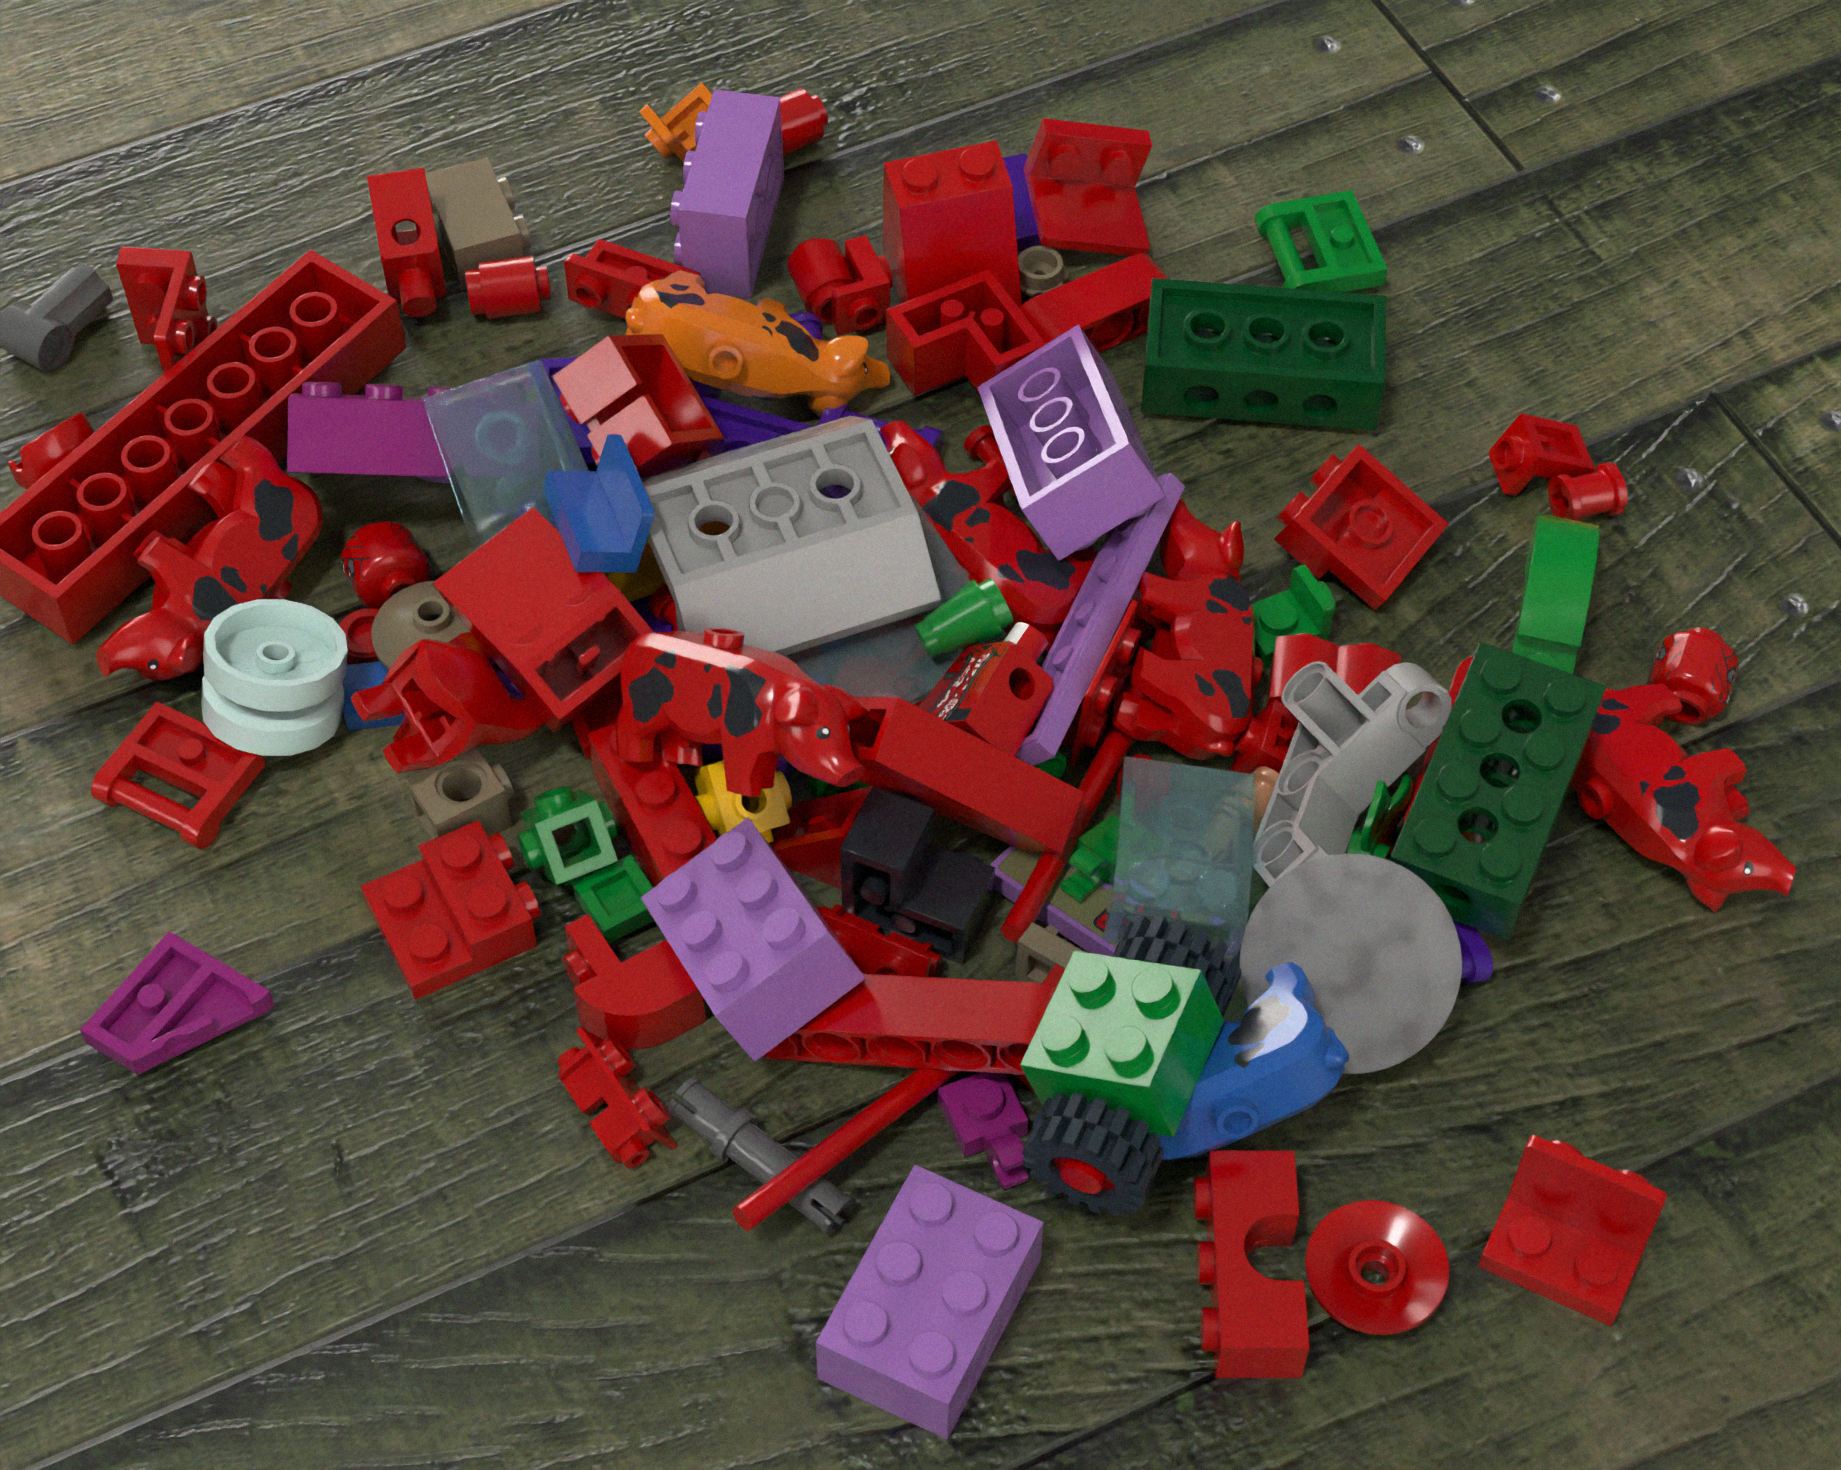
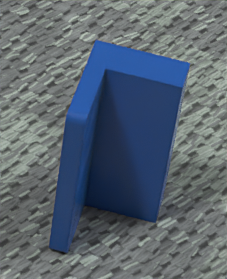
[543,434,654,573]

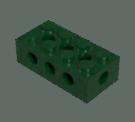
[1141,278,1386,431]
[1390,641,1606,941]

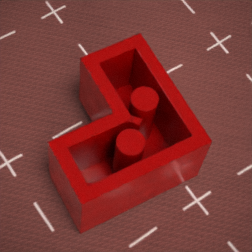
[886,269,1046,396]

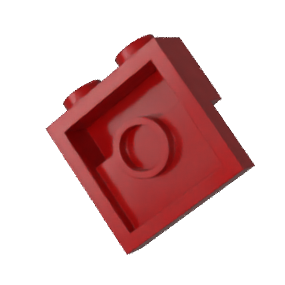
[1274,443,1449,610]
[360,820,541,1000]

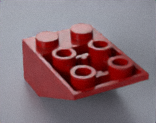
[432,507,654,733]

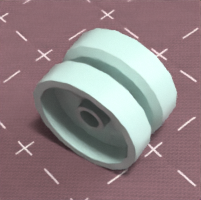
[201,599,348,756]

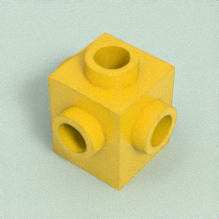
[692,760,792,843]

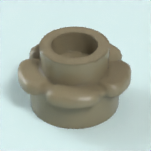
[1018,246,1068,298]

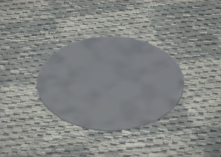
[1240,853,1462,1074]

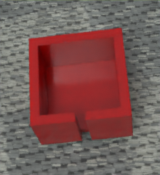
[552,334,724,478]

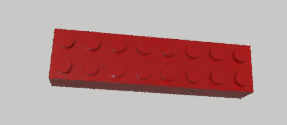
[0,249,406,645]

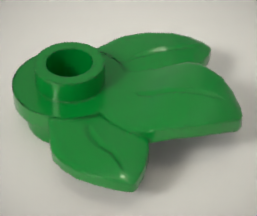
[1345,771,1413,861]

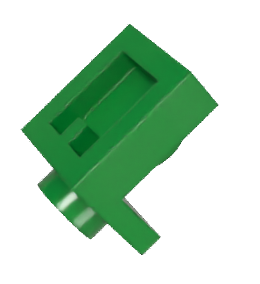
[1252,564,1336,670]

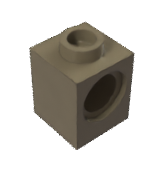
[405,747,515,840]

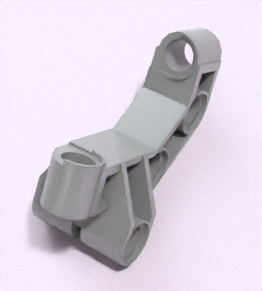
[1249,661,1452,887]

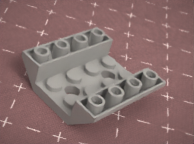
[641,416,941,656]

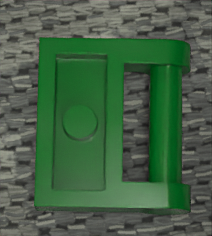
[1254,190,1388,292]

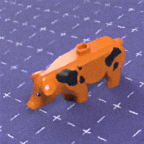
[625,270,890,418]

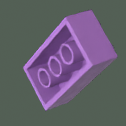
[977,324,1166,561]

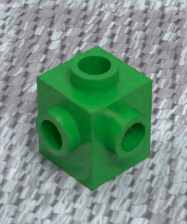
[517,786,618,886]

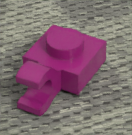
[938,1072,1028,1190]

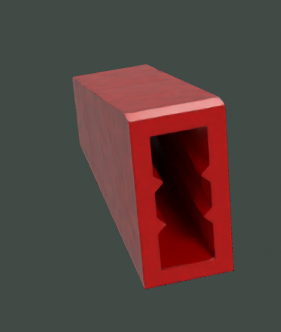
[849,697,1084,854]

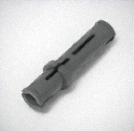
[668,1077,856,1236]

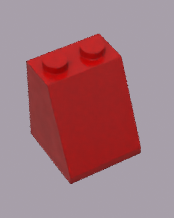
[882,140,1022,307]

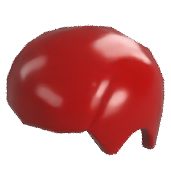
[8,412,95,490]

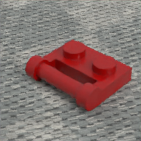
[91,701,266,850]

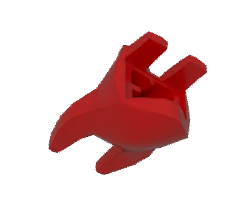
[351,632,546,774]

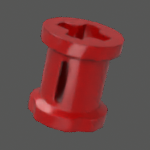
[1548,462,1628,521]

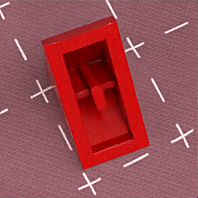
[769,786,874,890]

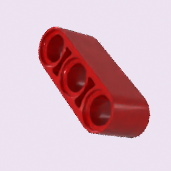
[1019,253,1169,354]

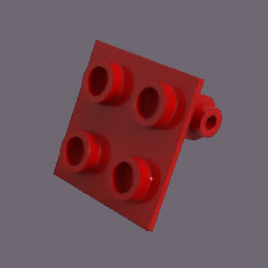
[1060,600,1141,768]

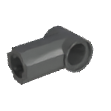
[0,263,113,372]

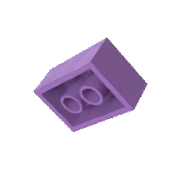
[670,89,784,299]
[641,817,866,1062]
[816,1164,1044,1440]

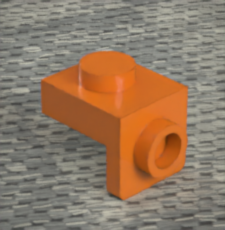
[639,82,712,163]

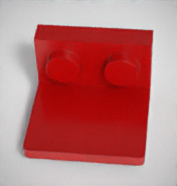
[1023,118,1153,256]
[116,246,218,373]
[1478,1135,1668,1327]

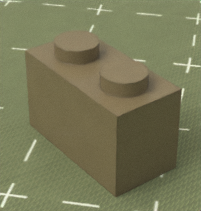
[426,157,531,290]

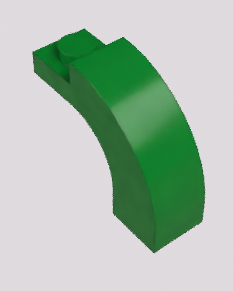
[1511,513,1600,674]

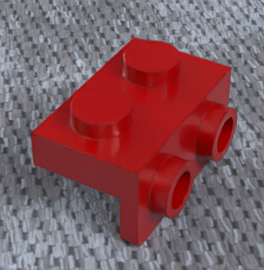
[564,239,700,319]

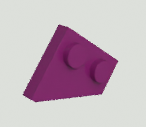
[80,931,274,1075]

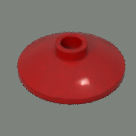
[1305,1200,1449,1335]

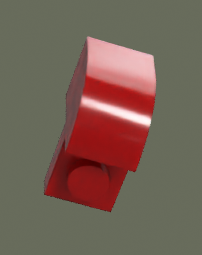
[562,914,706,1049]

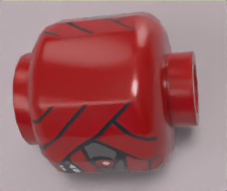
[341,521,431,609]
[1647,627,1739,725]

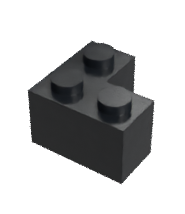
[840,787,995,965]

